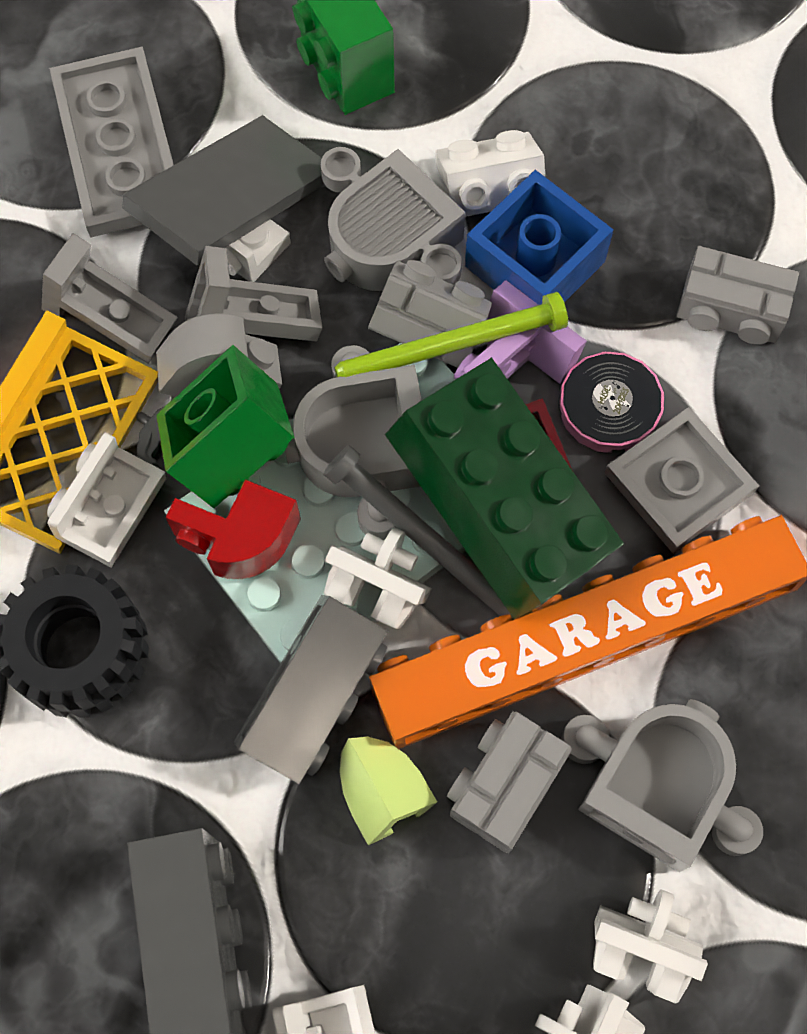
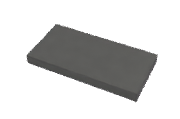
[122,115,325,265]

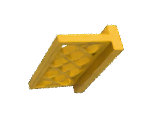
[0,310,158,554]

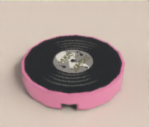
[559,352,664,453]

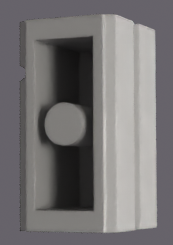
[677,246,799,344]
[368,260,492,368]
[447,711,573,854]

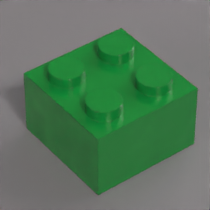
[292,0,395,115]
[156,345,295,508]

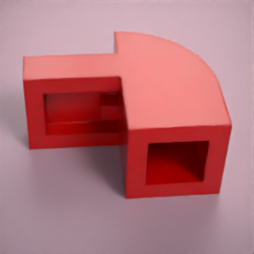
[165,479,301,579]

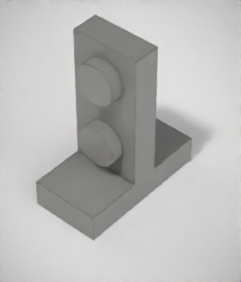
[42,233,178,363]
[185,246,322,342]

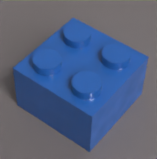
[465,169,614,305]

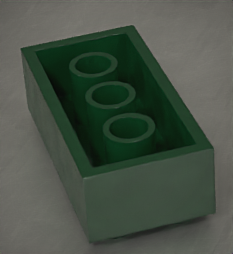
[384,357,624,620]

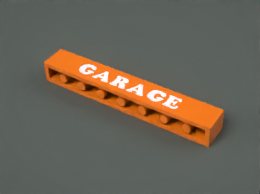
[369,515,807,749]

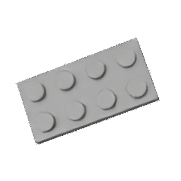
[49,46,174,238]

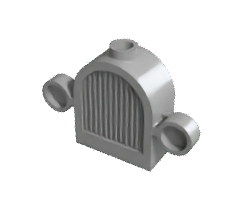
[320,147,466,291]
[285,345,422,539]
[561,699,763,872]

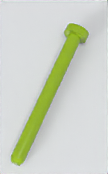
[334,292,568,378]

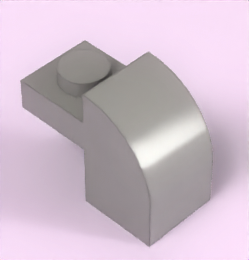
[156,313,282,397]

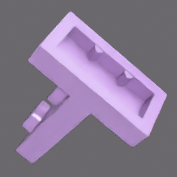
[454,281,587,384]

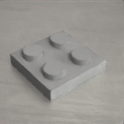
[605,407,759,553]

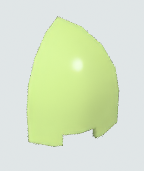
[340,736,437,845]

